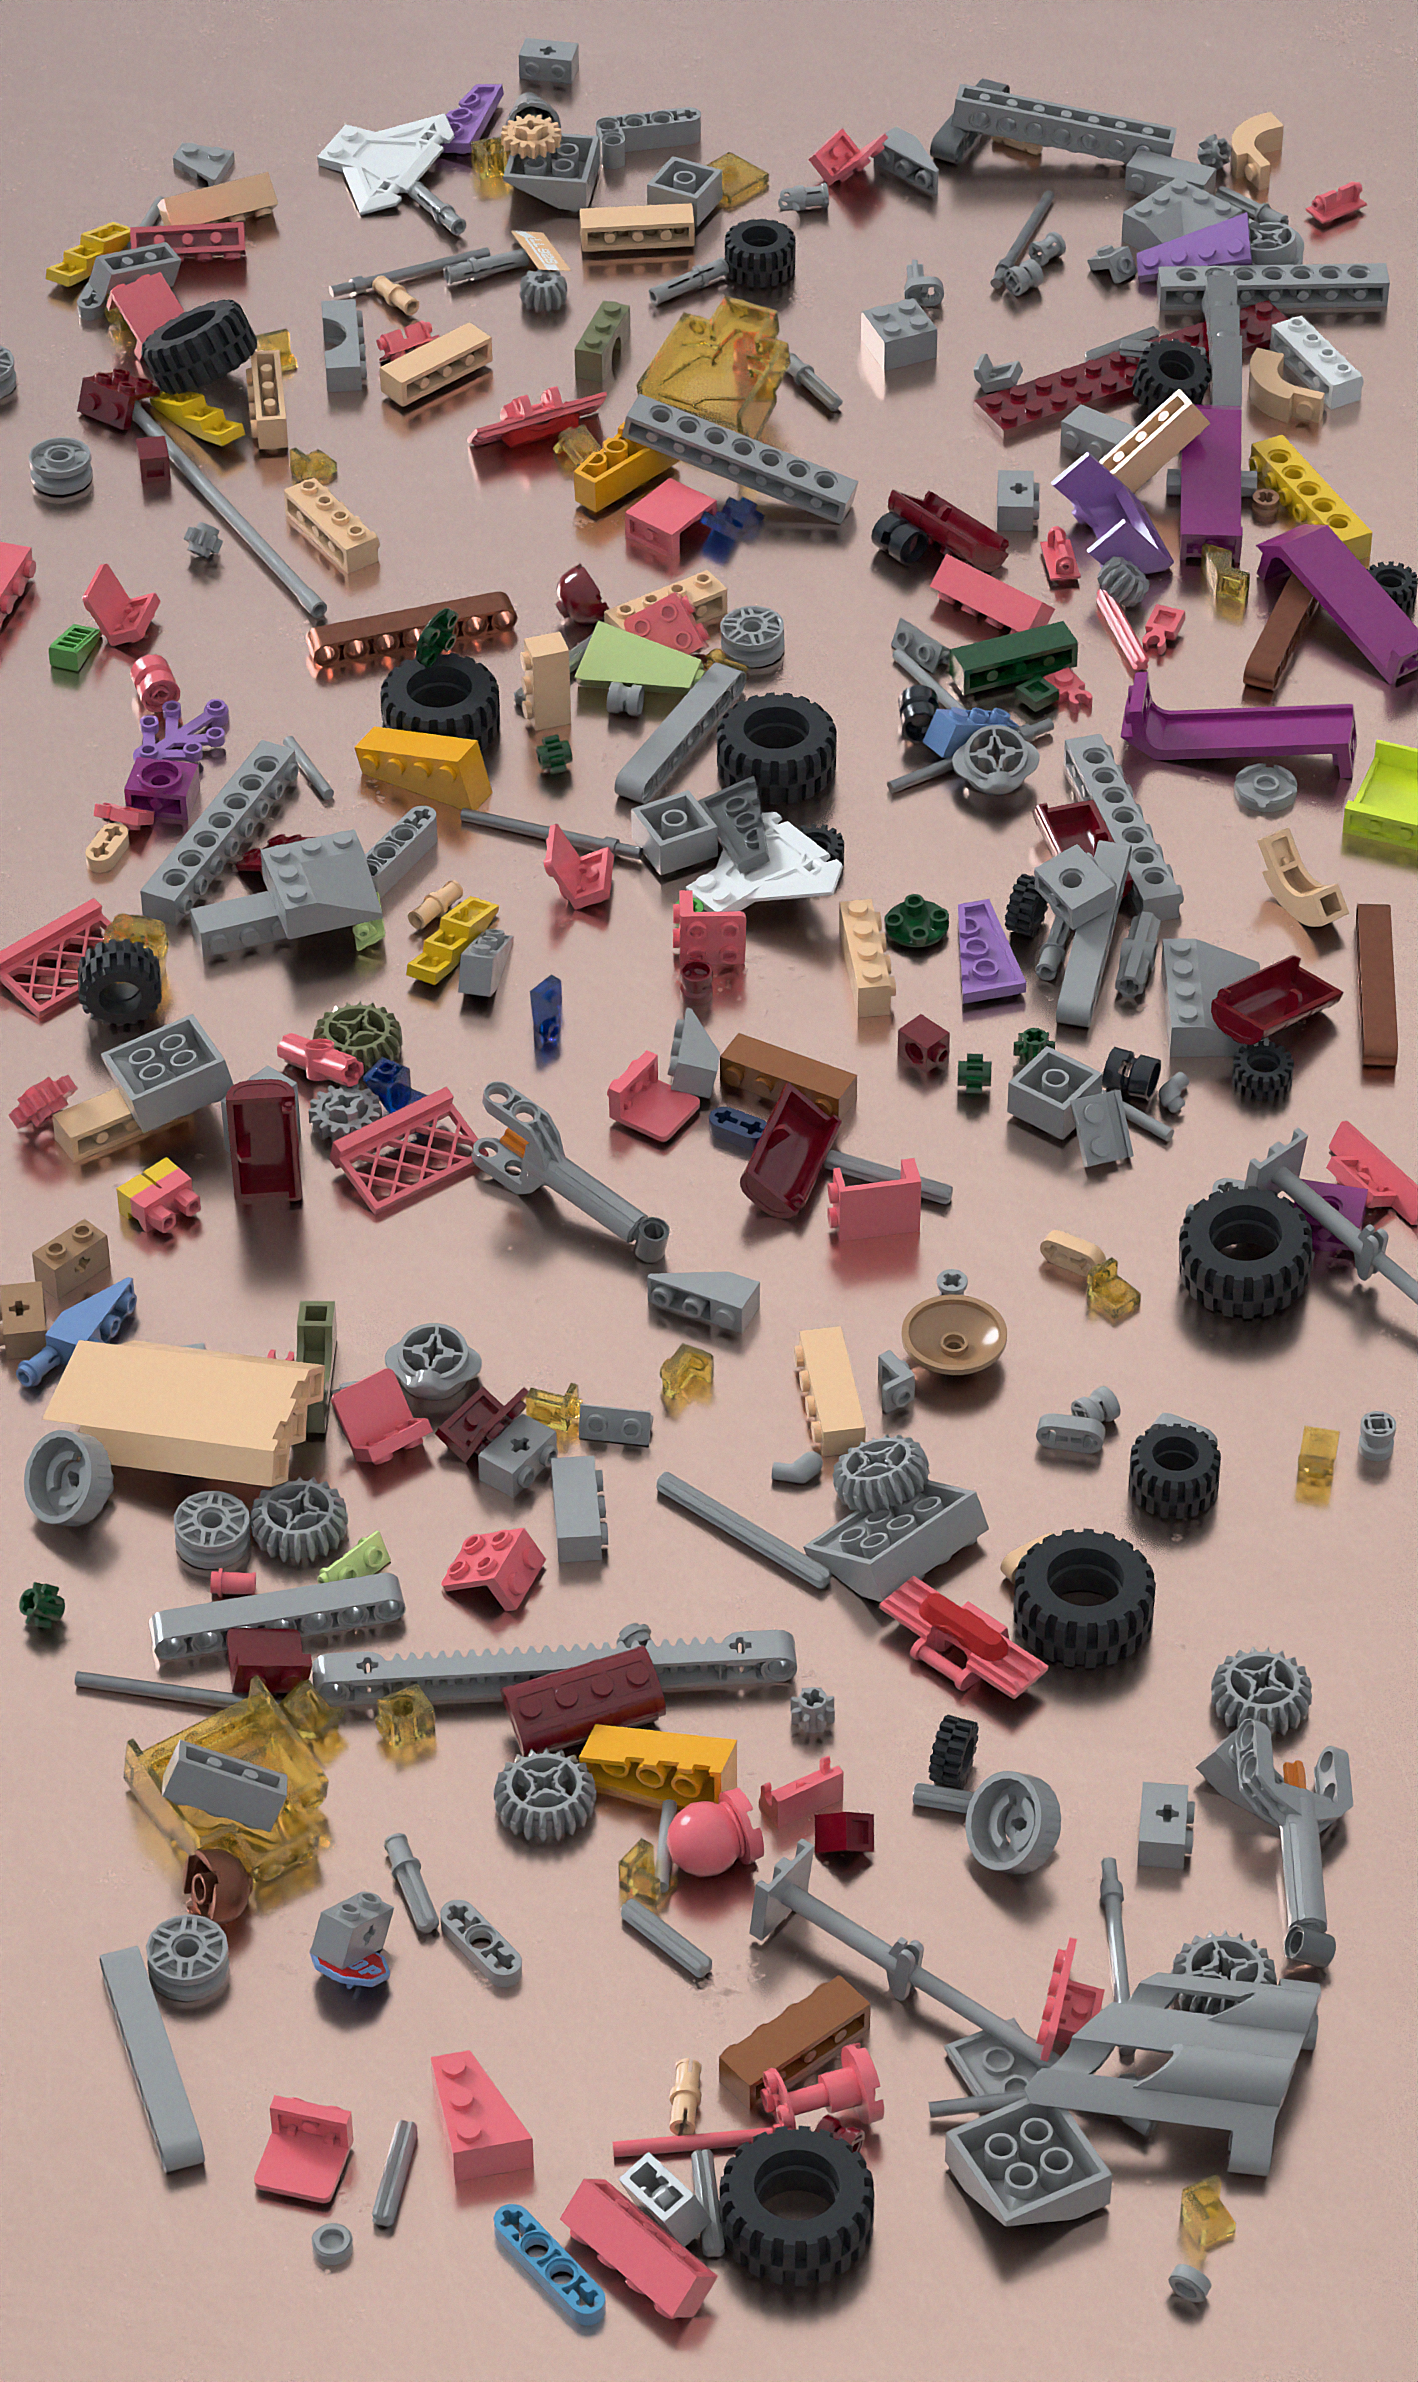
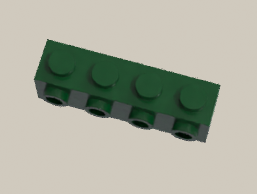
[949,621,1078,695]

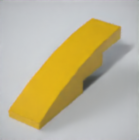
[46,222,131,287]
[149,391,245,446]
[406,896,499,985]

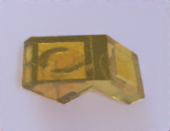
[1200,543,1250,604]

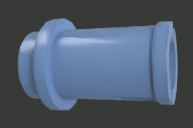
[16,1346,61,1387]

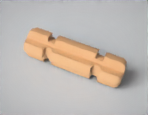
[992,136,1043,156]

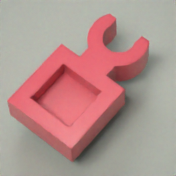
[1142,604,1186,655]
[1043,667,1093,713]
[94,802,155,830]

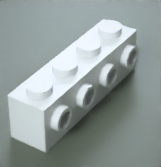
[1270,316,1364,409]

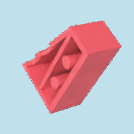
[431,2050,534,2182]

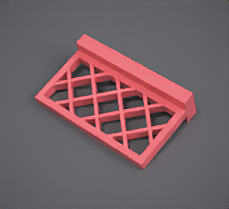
[0,898,132,1019]
[329,1086,489,1215]

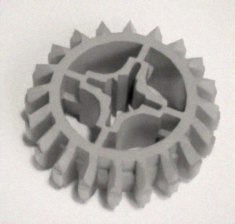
[832,1435,930,1513]
[250,1475,348,1564]
[1211,1646,1312,1736]
[493,1747,596,1843]
[1171,1929,1277,2015]

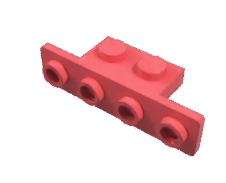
[1326,1121,1418,1225]
[1036,1937,1105,2062]

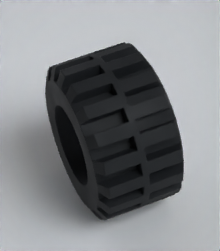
[725,218,796,288]
[1132,338,1212,412]
[78,938,162,1027]
[1128,1423,1221,1519]

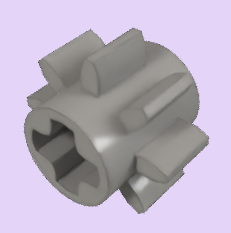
[1197,134,1231,170]
[183,522,223,559]
[790,1687,835,1733]

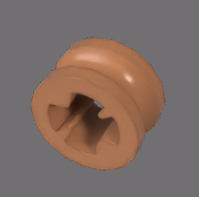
[1252,489,1279,517]

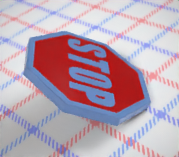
[309,1949,391,1989]

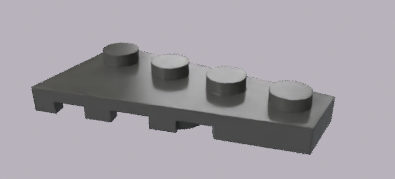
[698,776,770,874]

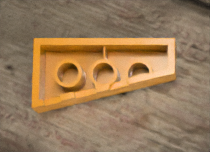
[574,422,680,512]
[354,726,493,810]
[579,1724,737,1810]

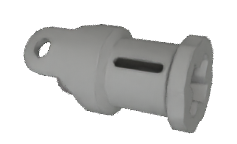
[778,182,829,211]

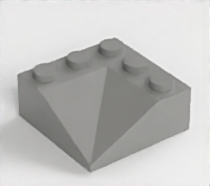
[503,133,600,212]
[1121,178,1242,251]
[260,829,383,940]
[101,1014,234,1133]
[945,2097,1112,2226]

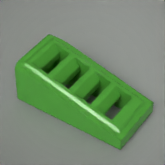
[48,624,102,671]

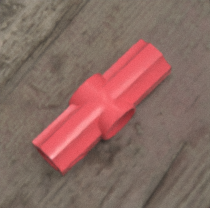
[277,1033,364,1087]

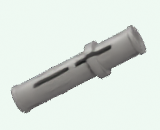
[408,182,467,235]
[443,248,529,284]
[648,257,729,306]

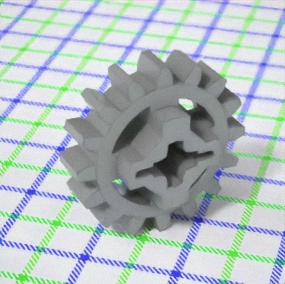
[308,1084,382,1143]

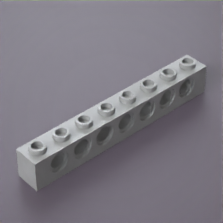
[951,83,1177,164]
[1157,263,1390,310]
[622,394,859,524]
[1064,733,1184,921]
[140,740,299,925]

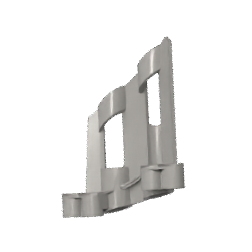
[1024,1972,1321,2177]

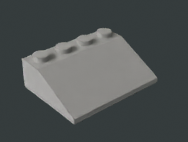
[1161,938,1269,1057]
[803,1480,989,1602]

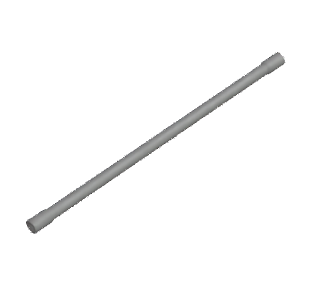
[132,400,327,618]

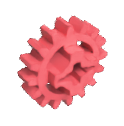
[8,1075,78,1129]

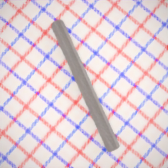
[656,1472,832,1589]

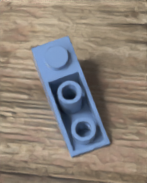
[923,707,1019,758]
[45,1277,137,1365]

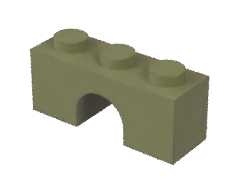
[574,301,631,383]

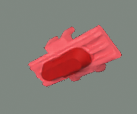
[467,386,607,448]
[879,1576,1048,1699]

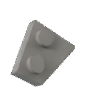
[173,142,235,187]

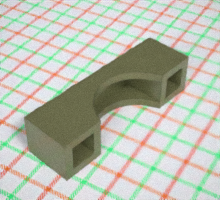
[296,1301,337,1433]

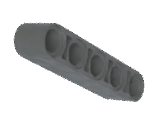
[930,78,1010,164]

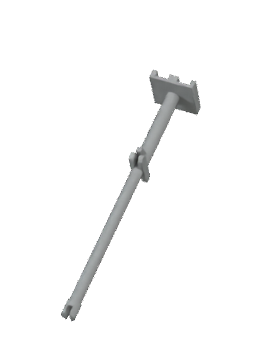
[1244,1127,1418,1305]
[749,1838,1158,2136]

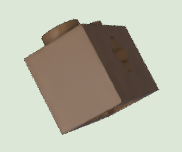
[32,1218,111,1300]
[0,1281,47,1359]

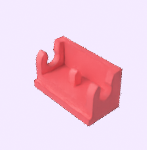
[759,1755,844,1829]

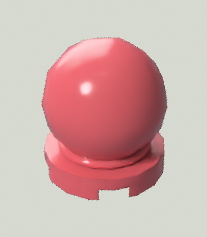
[666,1788,764,1877]

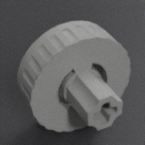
[24,1430,114,1527]
[965,1771,1061,1874]

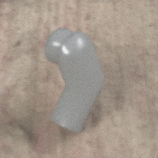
[1159,1072,1189,1113]
[771,1451,823,1483]

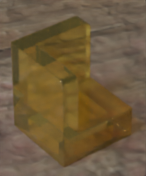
[256,329,297,371]
[618,1838,677,1908]
[1180,2175,1236,2248]

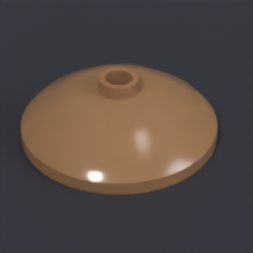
[901,1294,1007,1375]

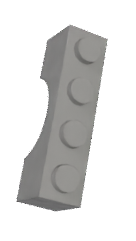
[321,299,367,392]

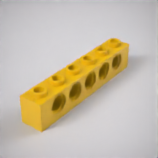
[1248,435,1372,560]

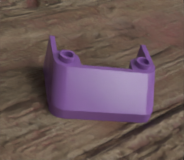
[1051,452,1174,575]

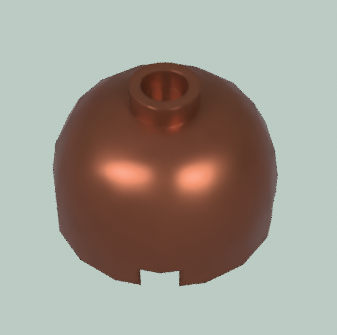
[183,1849,253,1925]

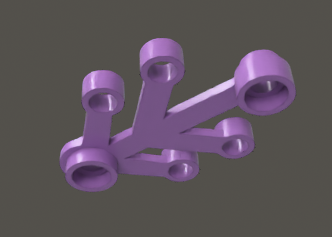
[133,699,229,762]

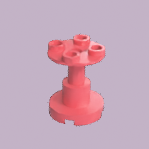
[760,2042,884,2133]

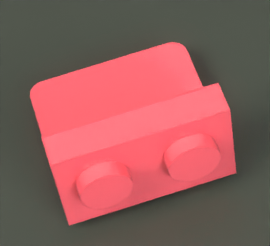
[808,128,888,186]
[83,564,161,646]
[624,592,710,655]
[544,824,614,910]
[673,890,746,966]
[607,1050,700,1142]
[331,1368,433,1465]
[441,1528,546,1611]
[254,2095,354,2203]

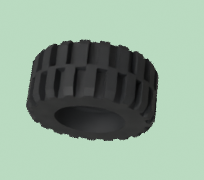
[141,299,257,395]
[380,652,500,752]
[717,692,837,805]
[1179,1186,1312,1319]
[1013,1528,1156,1668]
[719,2125,875,2286]

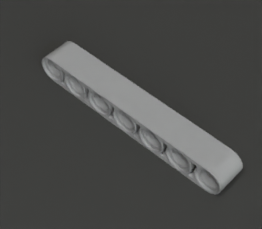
[614,663,746,804]
[1056,840,1132,1028]
[149,1573,406,1660]
[99,1945,205,2172]

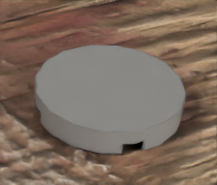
[1234,763,1297,812]

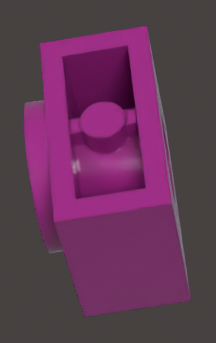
[124,757,200,820]
[1294,1179,1368,1251]

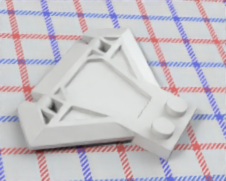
[317,113,455,215]
[686,812,843,912]

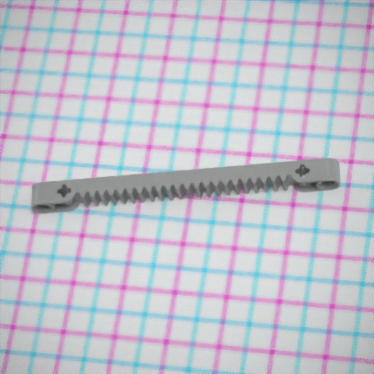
[312,1630,798,1706]

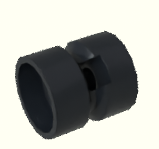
[871,512,928,566]
[898,685,939,744]
[1102,1047,1161,1101]

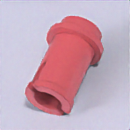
[210,1568,256,1597]

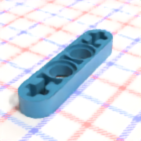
[494,2204,606,2326]

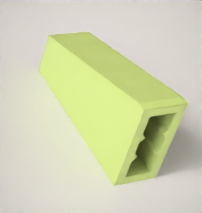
[575,621,706,695]

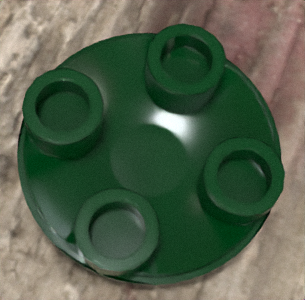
[416,608,459,668]
[884,894,949,947]

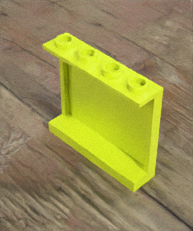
[1343,739,1418,850]

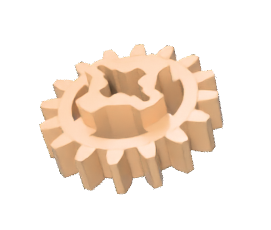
[501,114,561,159]

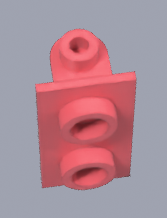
[1306,181,1367,224]
[376,321,439,362]
[1040,526,1081,581]

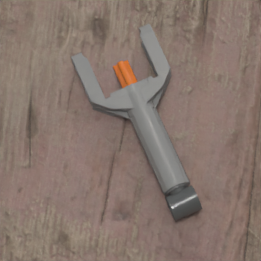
[472,1081,670,1263]
[1235,1718,1354,1969]

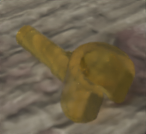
[704,648,749,674]

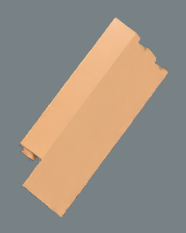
[42,1340,325,1487]

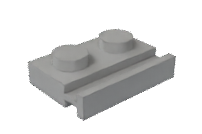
[1070,1090,1134,1167]

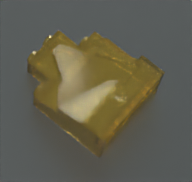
[636,296,791,440]
[123,1675,329,1884]

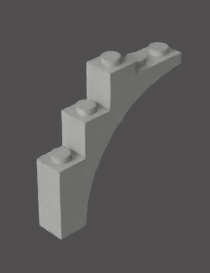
[1201,271,1242,407]

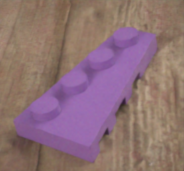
[440,84,504,154]
[1136,212,1252,283]
[958,899,1026,1004]

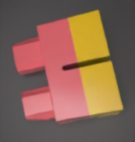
[116,1157,201,1233]

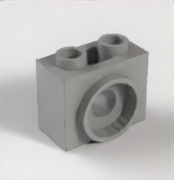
[1034,844,1117,930]

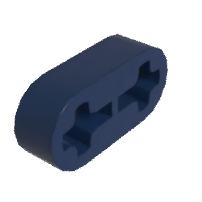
[709,1107,767,1151]

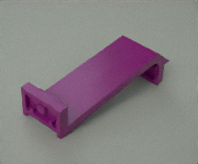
[1180,405,1243,562]
[1256,524,1418,685]
[1120,672,1357,778]

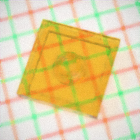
[706,152,769,204]

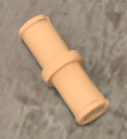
[372,276,420,315]
[408,880,463,930]
[670,2058,702,2136]

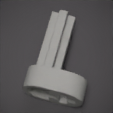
[904,259,944,307]

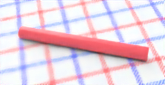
[612,2127,773,2158]

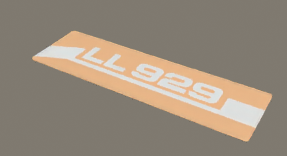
[511,231,571,271]

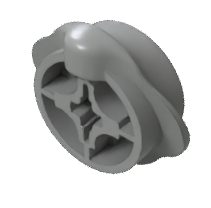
[1249,218,1304,265]
[952,725,1040,795]
[385,1323,482,1400]

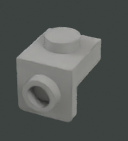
[1087,245,1137,283]
[973,353,1023,393]
[878,1350,915,1413]

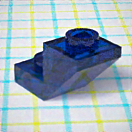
[699,496,765,540]
[530,974,562,1050]
[363,1057,428,1114]

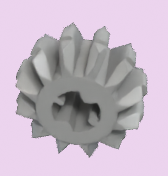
[519,269,567,313]
[1097,556,1150,607]

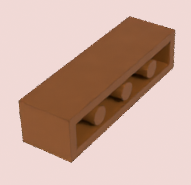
[720,1033,857,1120]
[719,1975,871,2110]

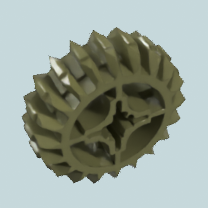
[313,1001,403,1077]

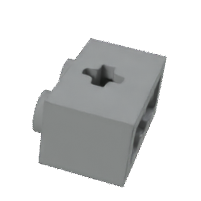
[518,38,579,84]
[997,470,1040,531]
[478,1413,558,1498]
[1137,1782,1195,1869]
[310,1891,394,1970]
[618,2152,712,2247]

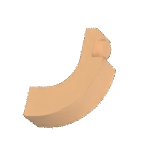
[1230,112,1284,190]
[1248,348,1325,423]
[1257,828,1349,927]

